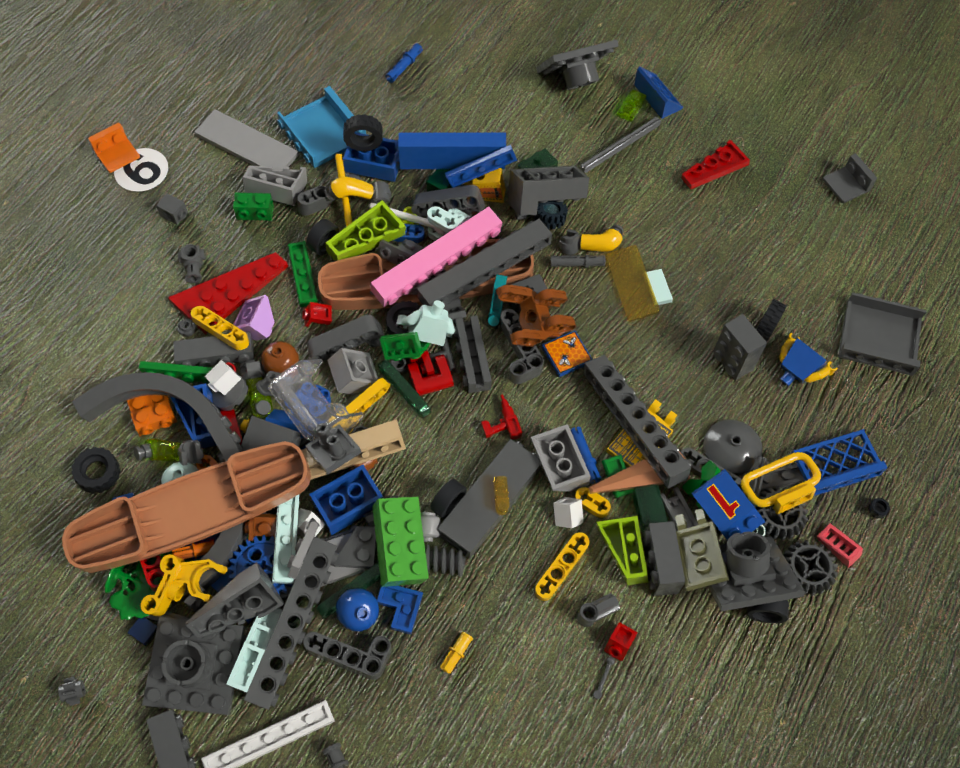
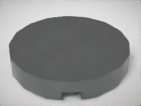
[212,375,248,411]

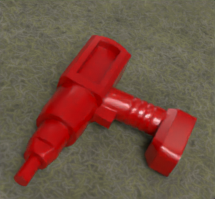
[481,394,522,440]

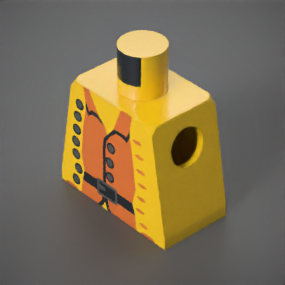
[464,168,506,203]

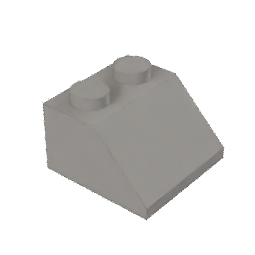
[327,348,378,394]

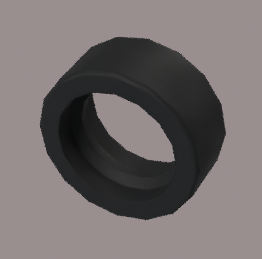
[306,219,339,255]
[430,479,467,518]
[747,600,789,624]

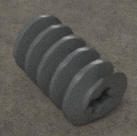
[425,544,466,577]

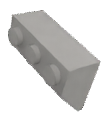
[531,424,591,492]

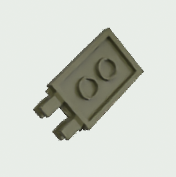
[675,508,729,591]

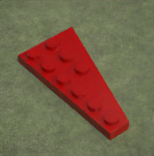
[168,252,289,335]

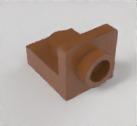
[245,514,277,541]

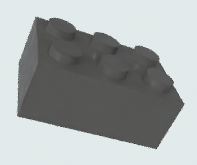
[713,314,767,381]
[641,521,685,596]

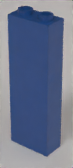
[395,133,506,169]

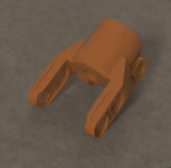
[496,285,576,347]

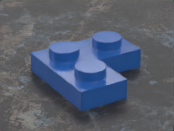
[377,586,423,635]

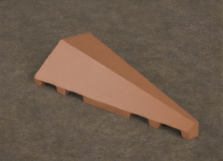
[589,452,690,494]

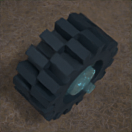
[534,200,568,230]

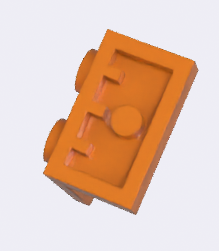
[88,122,140,173]

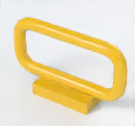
[741,452,821,515]

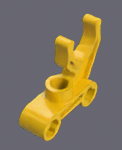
[141,554,228,617]

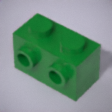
[233,193,274,221]

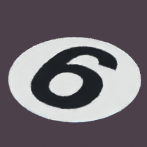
[114,148,168,192]

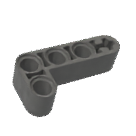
[412,185,485,217]
[500,309,544,384]
[307,315,384,362]
[303,632,392,680]

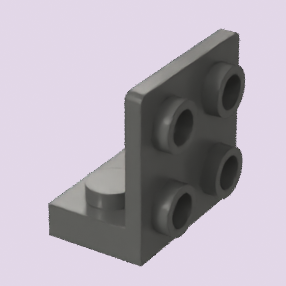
[823,153,877,204]

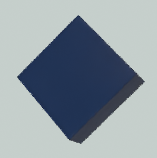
[127,617,157,646]

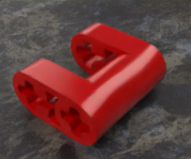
[407,354,454,397]

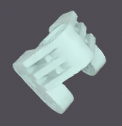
[427,206,472,241]

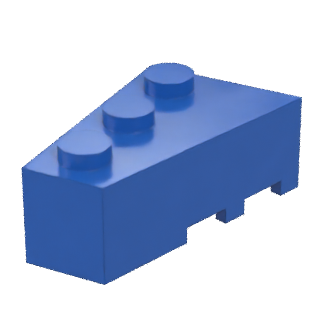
[170,383,217,449]

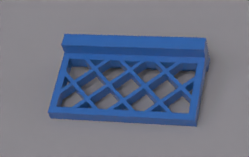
[792,429,888,497]

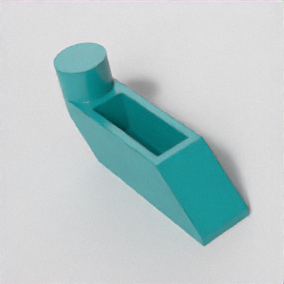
[488,274,508,326]

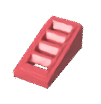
[816,523,863,568]

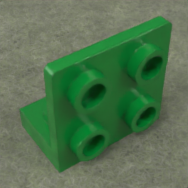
[380,332,431,361]

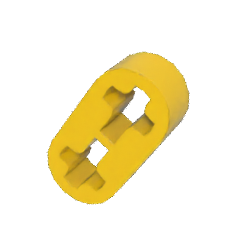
[574,487,611,518]

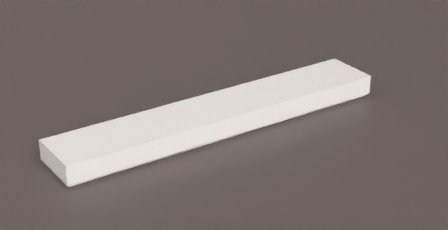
[201,700,335,768]

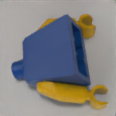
[779,333,838,386]

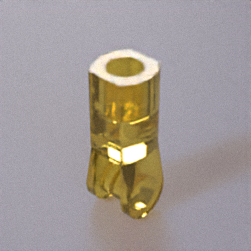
[493,476,510,515]

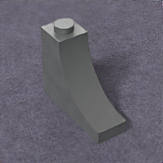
[241,416,301,451]

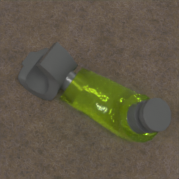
[239,360,273,418]
[133,438,204,466]

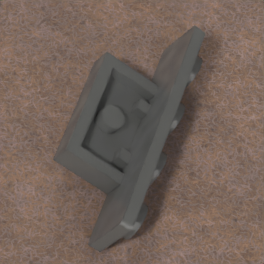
[377,239,446,281]

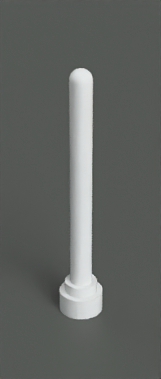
[369,203,449,235]

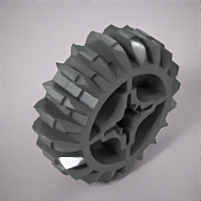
[756,486,808,541]
[783,540,838,596]

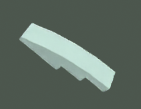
[227,608,282,692]

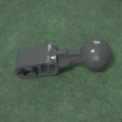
[298,174,362,216]

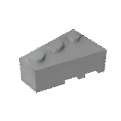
[243,166,307,206]

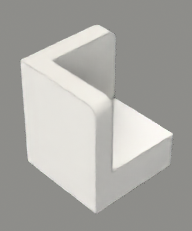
[554,497,583,528]

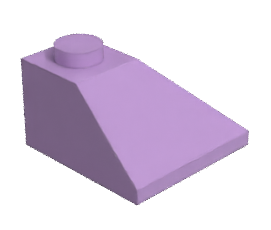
[230,295,274,341]

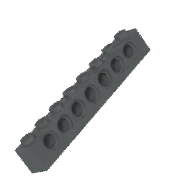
[584,355,691,488]
[244,537,339,710]

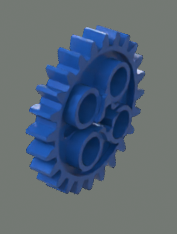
[228,535,296,595]

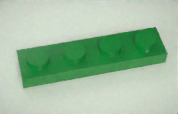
[139,361,213,384]

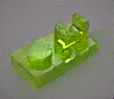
[617,89,647,122]

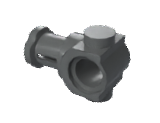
[178,244,206,283]

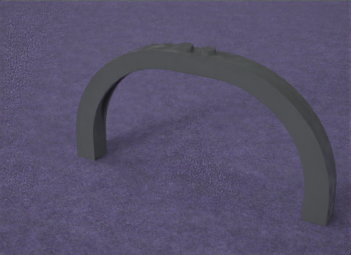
[72,372,249,602]

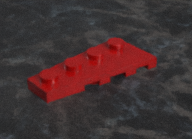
[681,139,750,189]

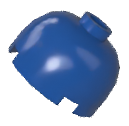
[336,588,379,632]

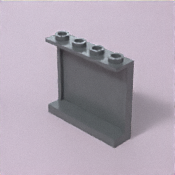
[838,292,927,376]

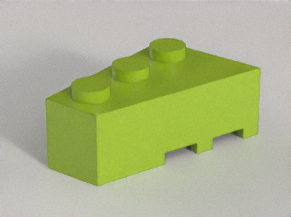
[597,516,648,585]

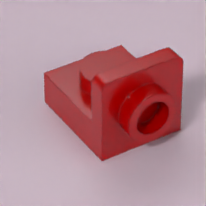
[302,302,332,327]
[410,351,435,376]
[604,622,638,661]

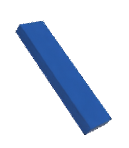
[445,145,517,188]

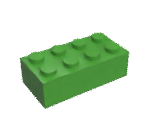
[372,497,429,587]

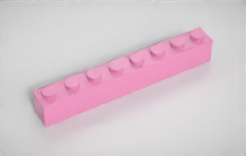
[371,207,502,307]

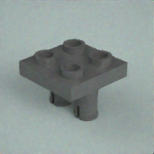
[305,423,362,475]

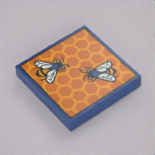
[542,331,593,377]

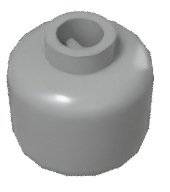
[420,512,441,542]

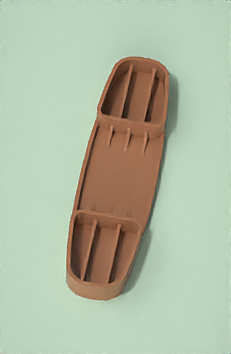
[318,239,534,310]
[62,441,311,573]

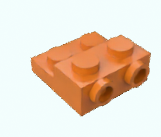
[127,395,177,436]

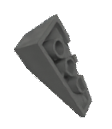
[186,562,284,638]

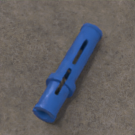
[385,43,423,83]
[571,427,602,484]

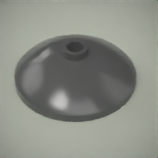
[703,420,762,475]

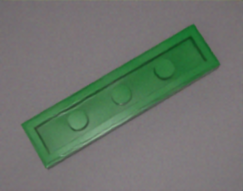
[288,241,318,308]

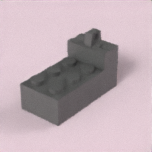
[507,166,589,219]

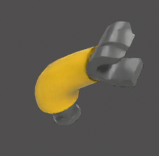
[325,176,392,204]
[559,225,624,255]

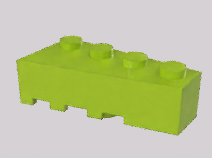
[326,200,406,261]

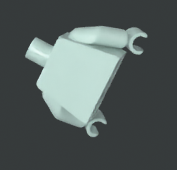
[396,300,455,346]

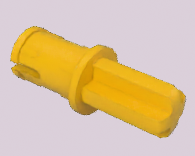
[440,632,473,674]

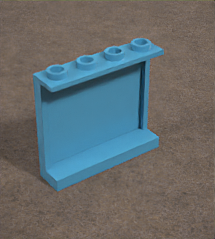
[277,86,366,168]

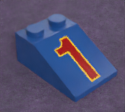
[692,469,765,540]

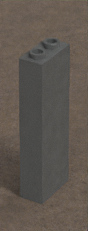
[437,439,542,559]

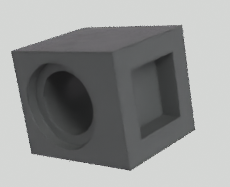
[156,193,188,225]

